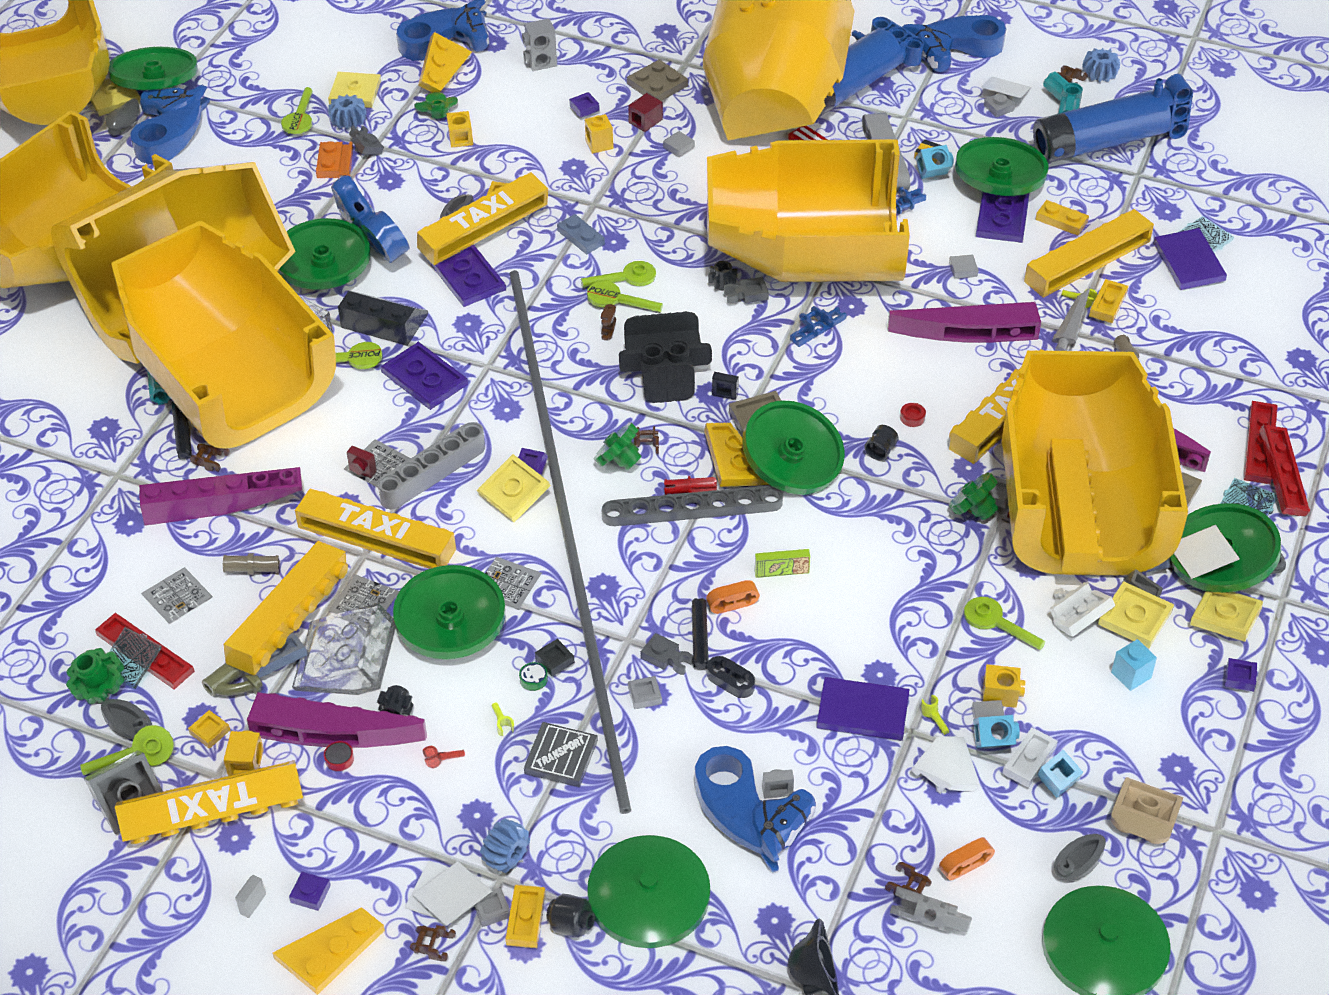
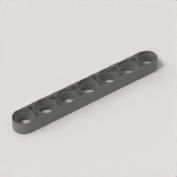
[601,485,783,527]

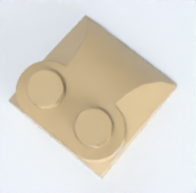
[1111,777,1184,844]

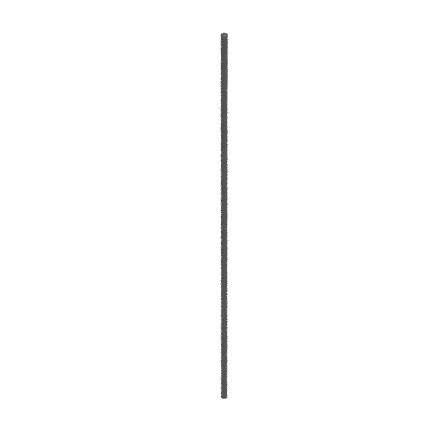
[509,270,632,814]

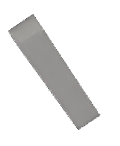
[862,112,910,192]
[378,422,485,510]

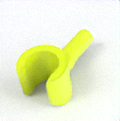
[1061,289,1097,308]
[921,695,950,735]
[492,702,514,736]

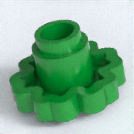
[593,422,642,470]
[948,472,998,521]
[66,648,124,704]

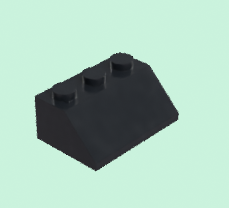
[338,291,428,346]

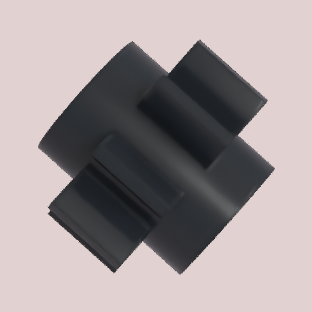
[708,261,738,291]
[376,685,414,715]

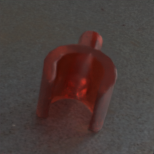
[422,745,465,769]

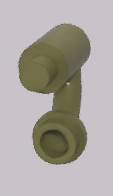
[201,663,263,697]

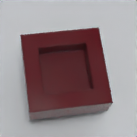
[346,445,377,478]

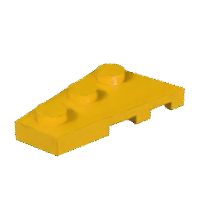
[418,32,472,93]
[704,422,769,487]
[272,907,385,995]

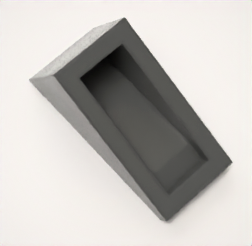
[1122,569,1163,598]

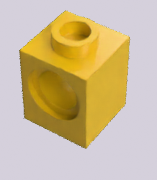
[446,111,473,148]
[584,114,614,154]
[982,664,1026,708]
[223,730,264,776]

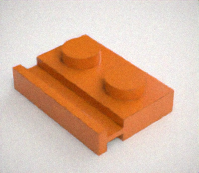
[316,141,354,178]

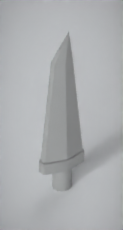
[1052,288,1090,351]

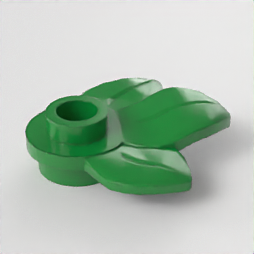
[414,92,458,118]

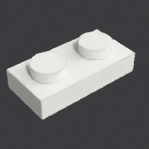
[1003,728,1058,788]

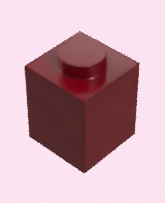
[628,93,663,132]

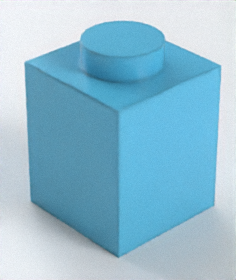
[1111,639,1157,691]
[1037,749,1083,798]

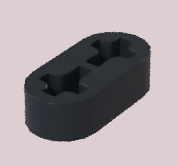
[707,656,755,698]

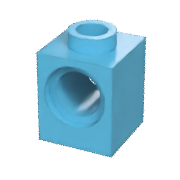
[915,145,954,179]
[973,715,1020,749]

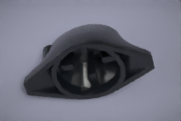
[788,918,839,995]

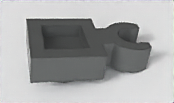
[349,126,384,155]
[724,276,769,303]
[640,633,693,675]

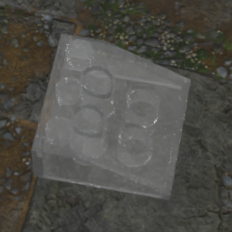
[292,602,396,695]

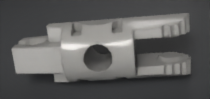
[890,886,972,933]

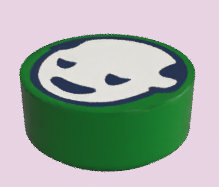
[519,662,548,691]

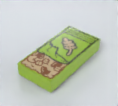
[754,549,811,578]

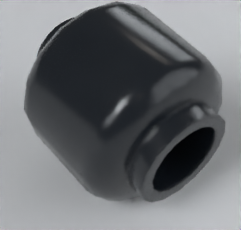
[546,893,595,938]

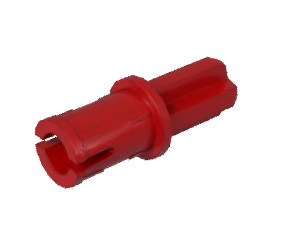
[664,476,717,495]

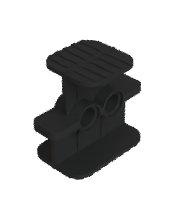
[619,311,712,403]

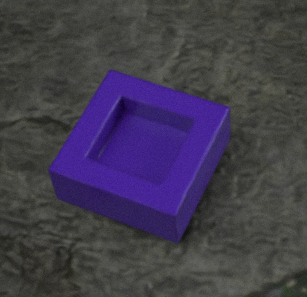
[569,92,600,118]
[518,448,548,475]
[1225,658,1258,692]
[289,871,331,911]

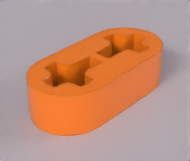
[706,580,760,614]
[939,837,995,880]

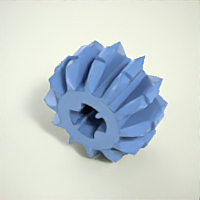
[1082,47,1120,82]
[328,94,367,130]
[480,818,530,873]

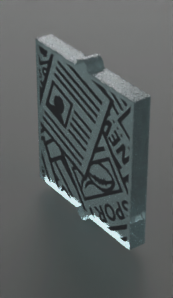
[1178,216,1234,253]
[1221,478,1277,516]
[109,627,162,689]

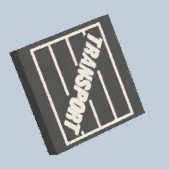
[524,722,598,787]

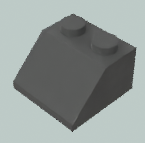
[83,750,162,834]

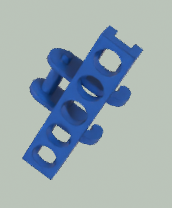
[896,187,927,214]
[790,306,847,347]

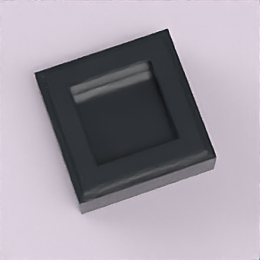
[712,371,739,400]

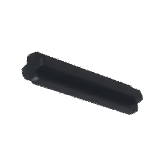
[171,401,192,460]
[692,598,709,670]

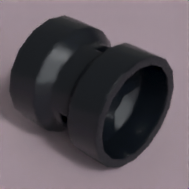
[864,424,899,461]

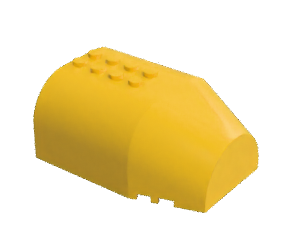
[0,0,110,125]
[703,0,855,140]
[0,110,173,288]
[707,139,910,282]
[51,162,295,364]
[111,220,336,448]
[1002,350,1188,575]

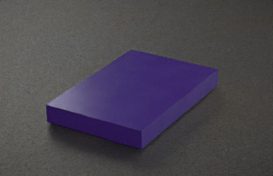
[976,192,1030,243]
[1154,228,1227,290]
[431,244,506,307]
[380,341,468,410]
[816,677,910,741]

